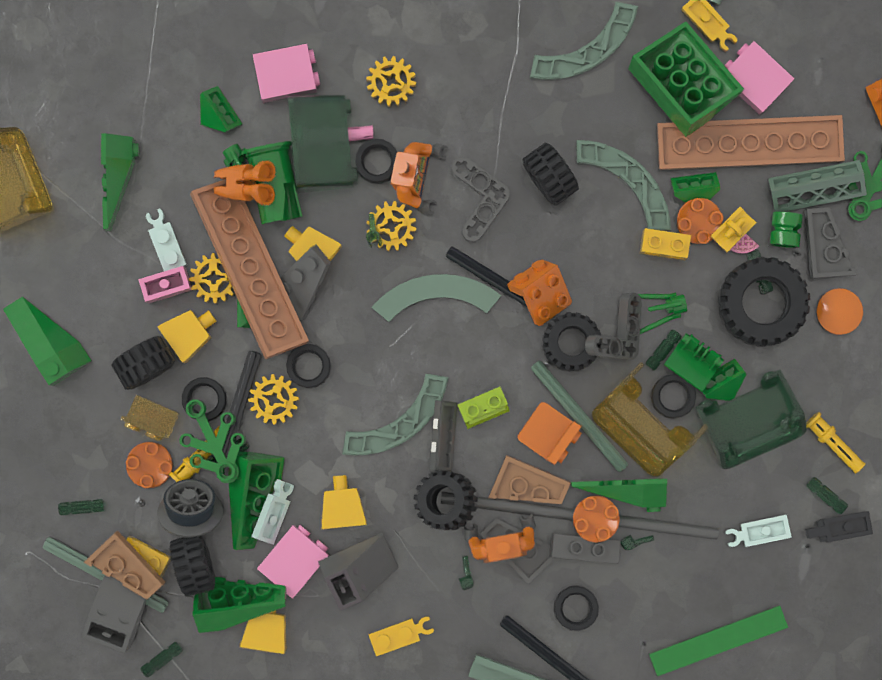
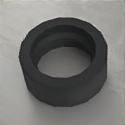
[355,139,397,184]
[286,344,331,388]
[651,374,696,419]
[182,377,227,421]
[554,586,599,631]

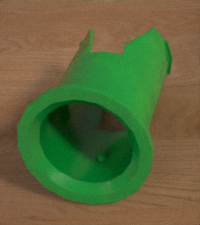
[240,141,303,225]

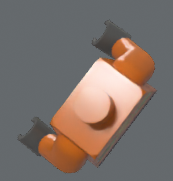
[391,142,448,214]
[464,513,536,563]

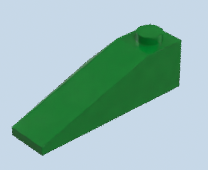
[101,133,139,231]
[3,297,92,386]
[228,452,284,550]
[571,479,667,512]
[192,577,286,633]

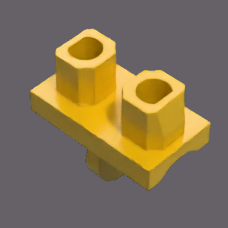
[710,207,757,253]

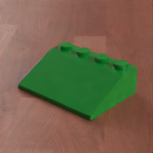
[628,21,744,137]

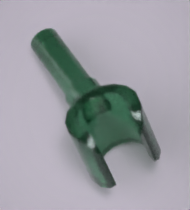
[366,214,382,248]
[621,535,654,550]
[459,556,474,590]

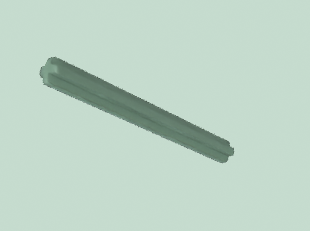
[531,361,628,472]
[43,537,169,613]

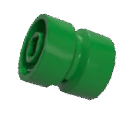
[769,212,803,248]

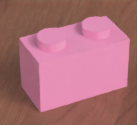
[138,266,192,304]

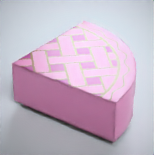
[729,234,759,254]

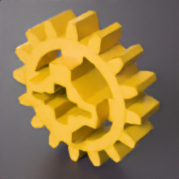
[366,56,416,107]
[366,201,416,251]
[189,253,234,304]
[248,374,299,425]

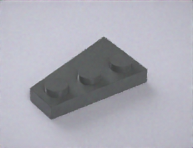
[280,244,331,321]

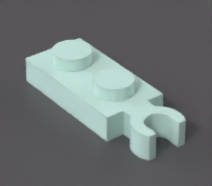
[146,208,187,271]
[251,479,294,545]
[725,515,792,547]

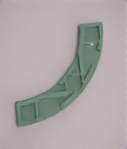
[530,2,638,80]
[576,140,671,231]
[371,274,501,322]
[342,374,449,455]

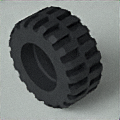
[718,257,811,347]

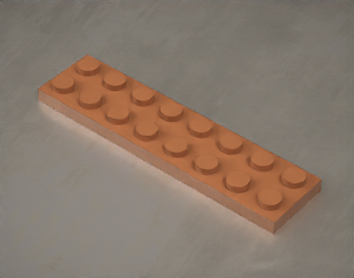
[657,115,845,170]
[190,179,309,360]

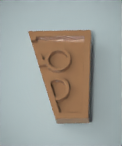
[489,455,571,504]
[84,531,166,599]

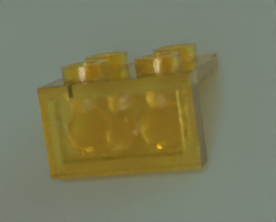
[120,395,180,441]

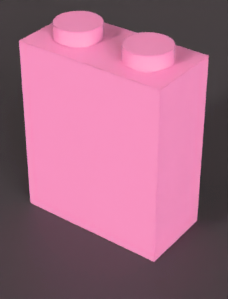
[724,41,794,115]
[253,44,320,103]
[257,525,330,599]

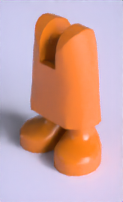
[214,161,276,205]

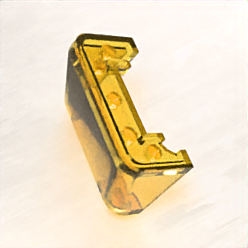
[0,127,52,232]

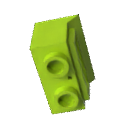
[457,387,510,429]

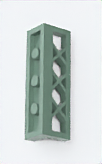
[768,160,867,212]
[468,654,547,680]

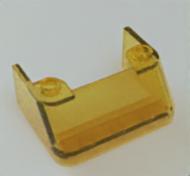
[592,362,708,476]

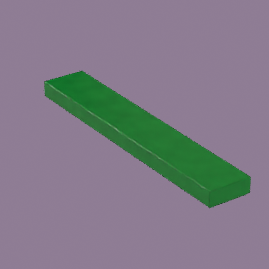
[649,605,788,676]

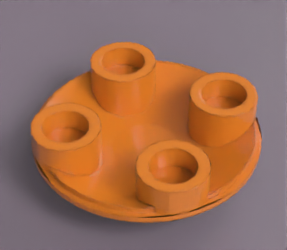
[677,198,723,244]
[816,288,863,335]
[126,442,173,488]
[573,496,620,542]

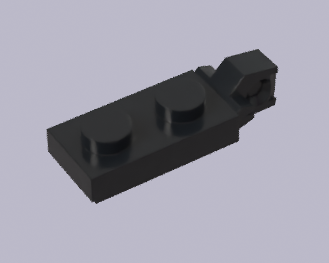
[805,511,873,542]

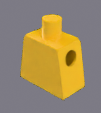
[284,226,342,261]
[157,310,217,364]
[322,475,367,529]
[240,610,286,654]

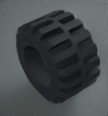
[522,142,579,206]
[543,312,601,372]
[111,336,176,390]
[414,471,478,530]
[169,536,215,597]

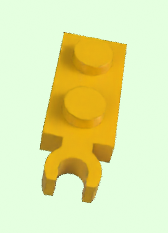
[681,0,738,52]
[368,616,434,657]

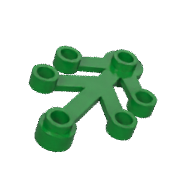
[847,151,882,221]
[179,399,246,483]

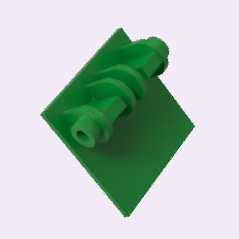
[664,333,724,392]

